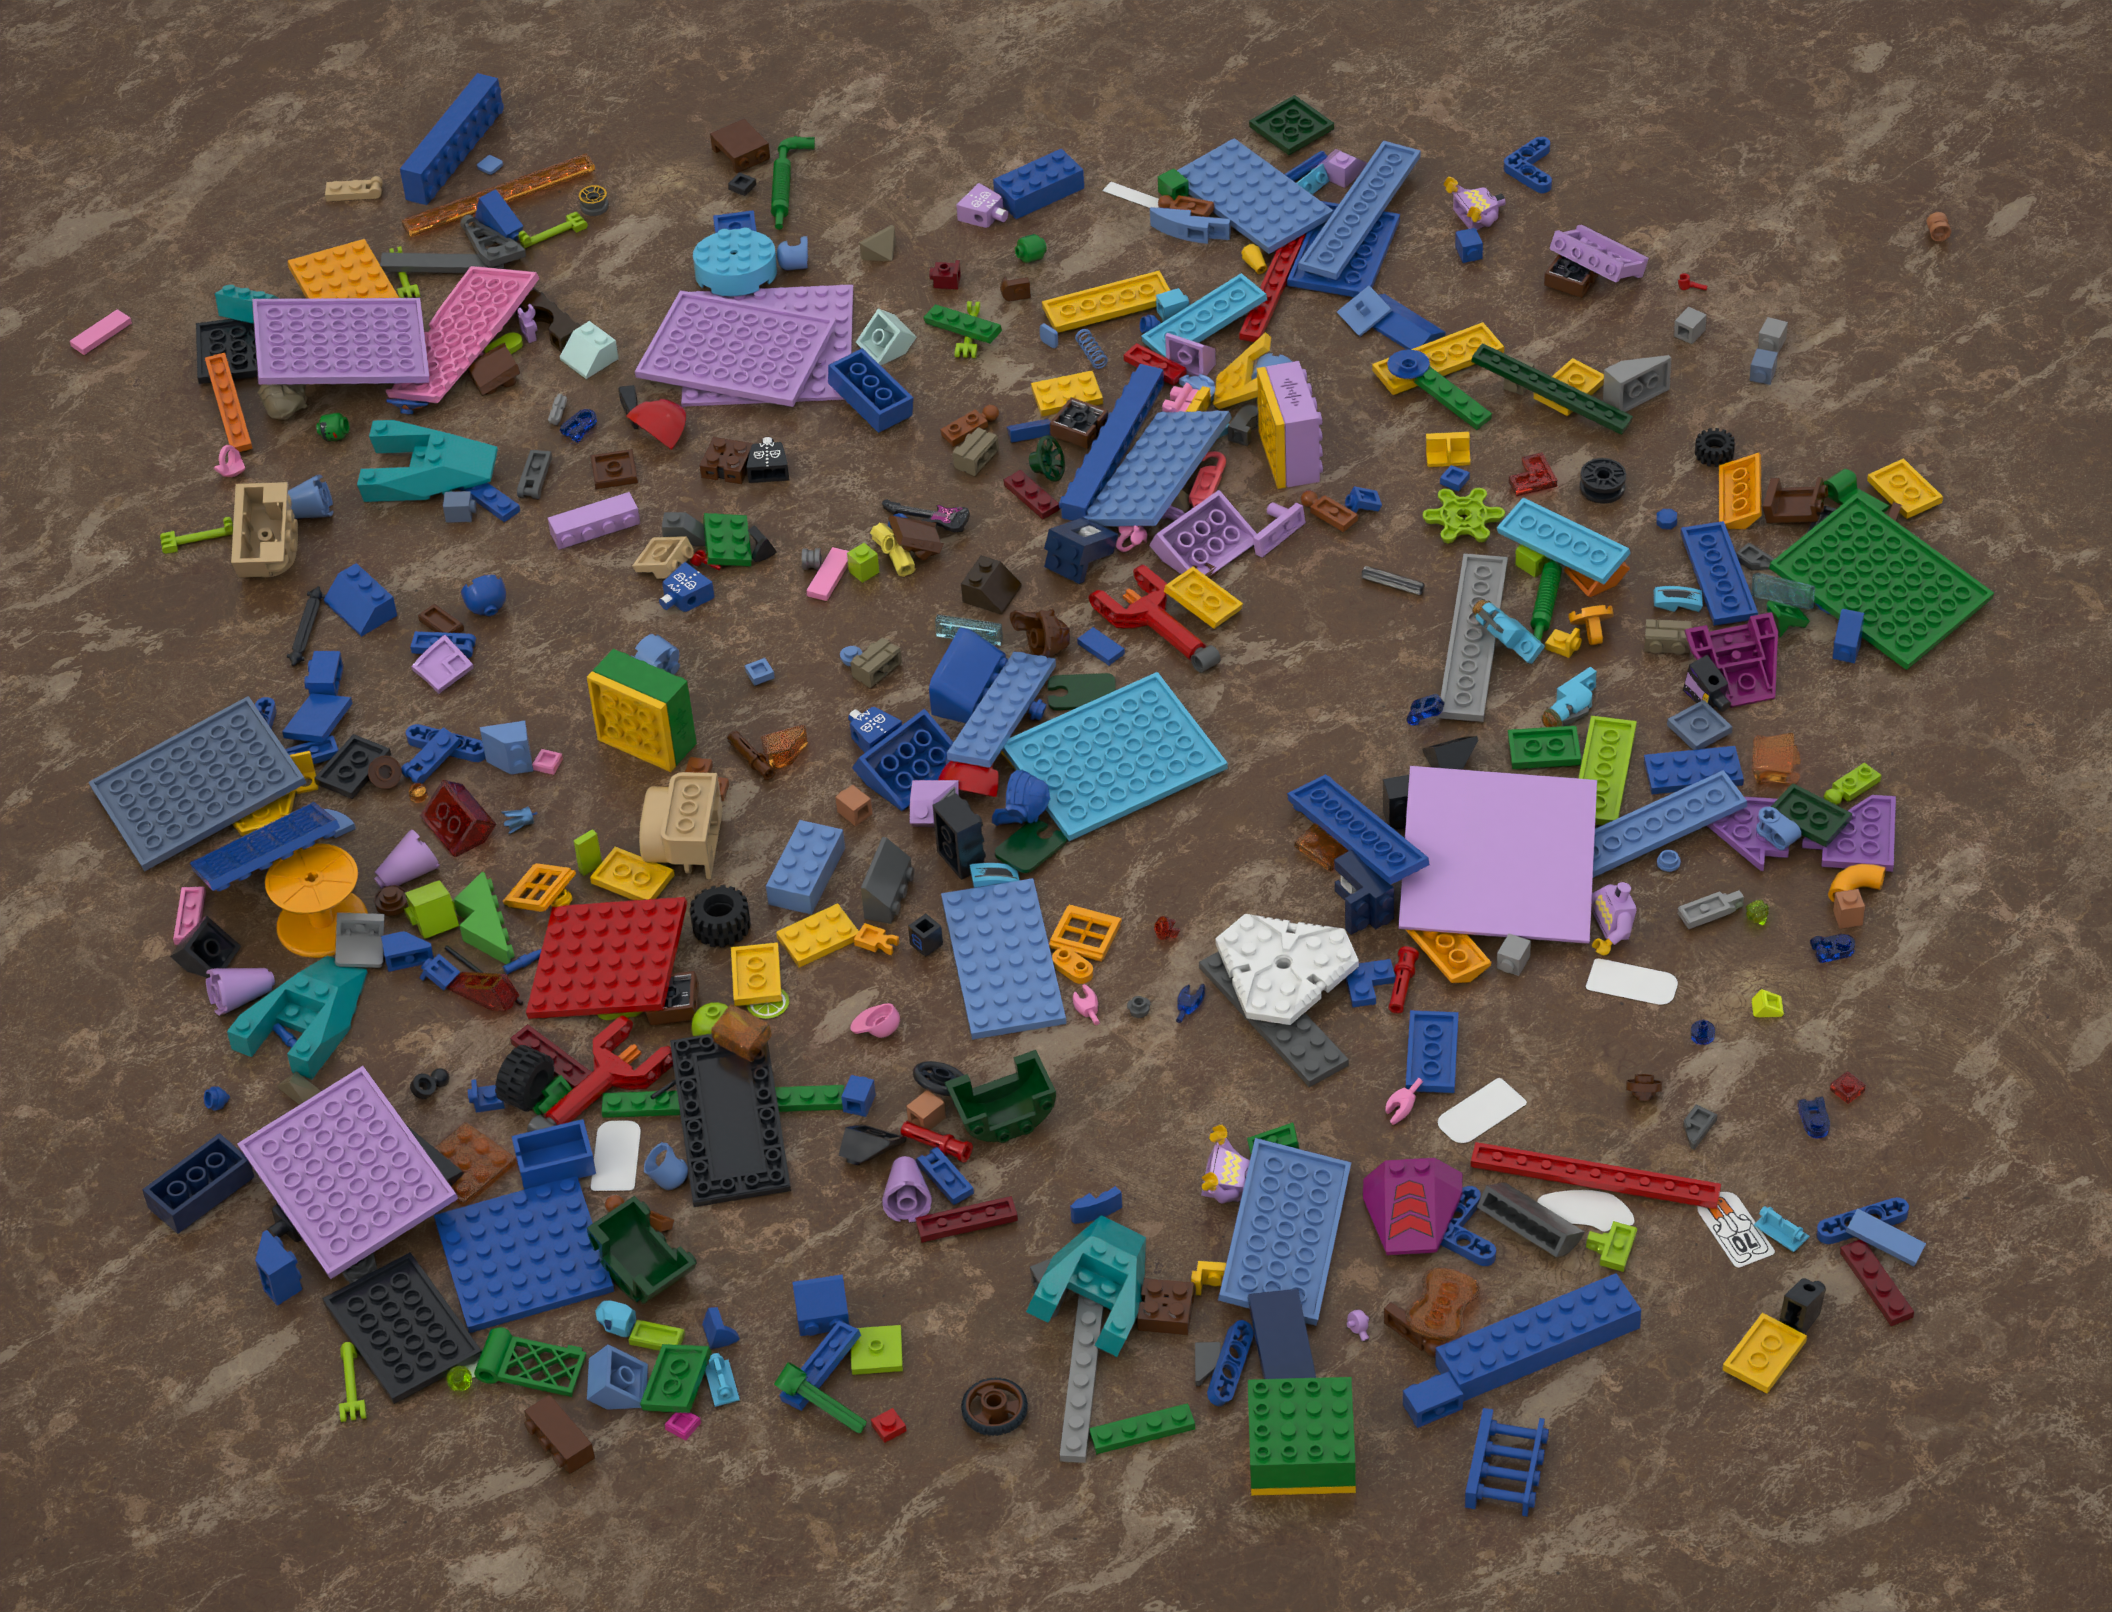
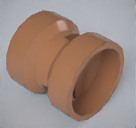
[1926,212,1951,241]

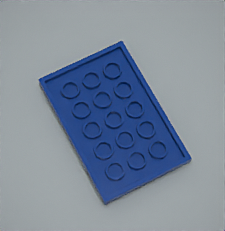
[1287,201,1400,297]

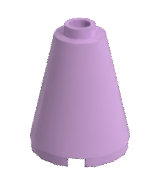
[374,829,440,889]
[206,968,275,1015]
[882,1156,932,1222]

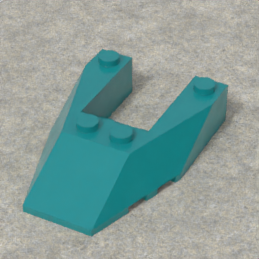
[357,420,498,502]
[227,955,368,1080]
[1026,1215,1146,1357]

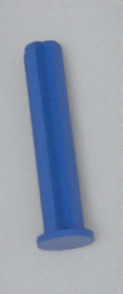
[1284,151,1328,182]

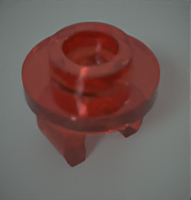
[1154,916,1180,940]

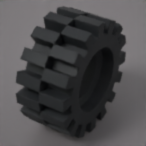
[1695,428,1735,467]

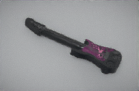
[882,499,970,533]

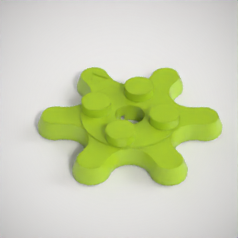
[1423,488,1505,543]

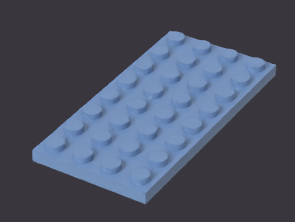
[1177,138,1334,254]
[1083,410,1232,526]
[941,878,1066,1040]
[1218,1138,1351,1326]

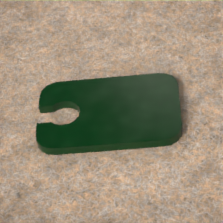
[1048,673,1116,711]
[995,820,1067,873]

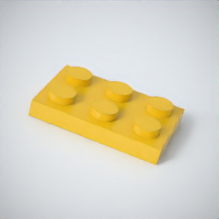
[1533,358,1604,416]
[1031,371,1103,417]
[1867,458,1943,519]
[1164,566,1243,629]
[590,847,675,900]
[776,903,859,968]
[731,942,782,1006]
[1723,1313,1807,1394]

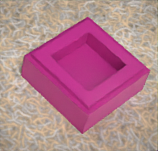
[665,1412,701,1441]

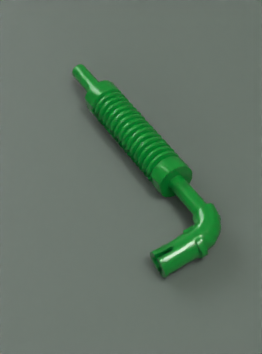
[771,136,815,230]
[1530,559,1562,642]

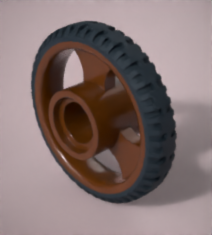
[961,1377,1028,1436]

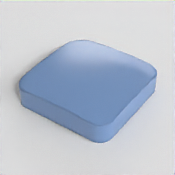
[477,155,503,175]
[1040,323,1058,348]

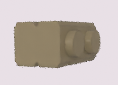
[952,428,999,476]
[1644,619,1691,655]
[851,637,902,688]

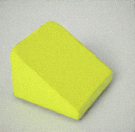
[1752,989,1784,1018]

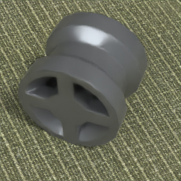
[802,548,822,570]

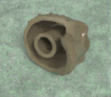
[257,384,308,420]

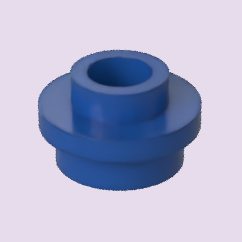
[1028,699,1047,721]

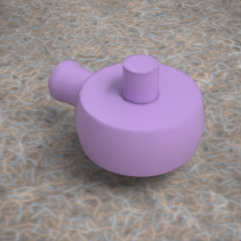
[1347,1310,1369,1341]

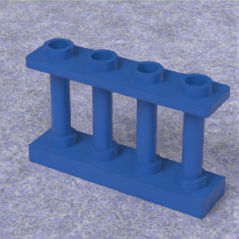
[1465,1408,1549,1517]

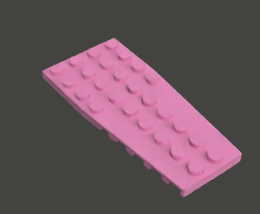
[386,266,539,403]

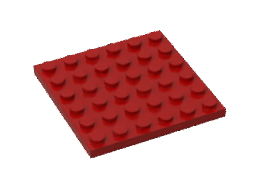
[526,897,688,1019]

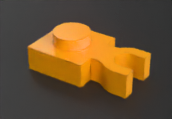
[854,923,899,955]

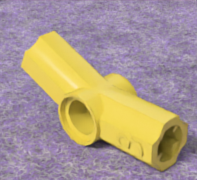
[870,523,916,577]

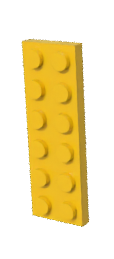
[1042,270,1171,333]
[1372,322,1504,395]

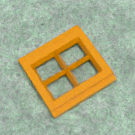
[502,863,576,912]
[1049,905,1122,962]

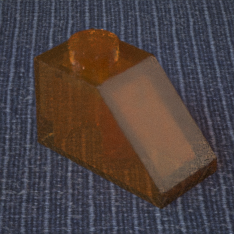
[761,725,808,769]

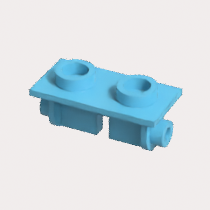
[1297,163,1329,194]
[1754,1206,1810,1252]
[705,1353,740,1407]

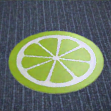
[747,989,789,1019]

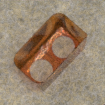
[711,1004,772,1062]

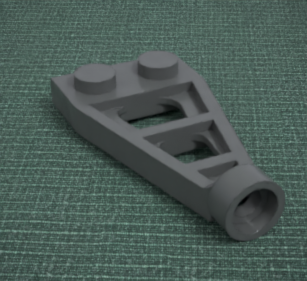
[460,215,526,268]

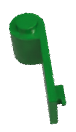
[1824,469,1889,512]

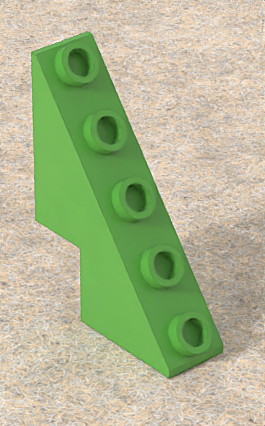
[454,872,515,964]

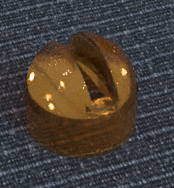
[409,783,428,803]

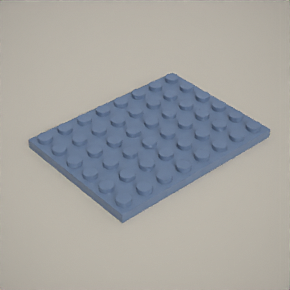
[88,696,306,871]

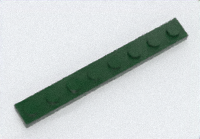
[1471,343,1633,435]

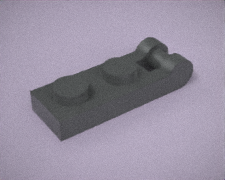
[517,450,552,499]

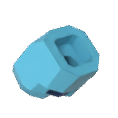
[595,1301,636,1337]

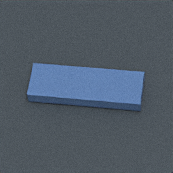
[1845,1208,1926,1267]

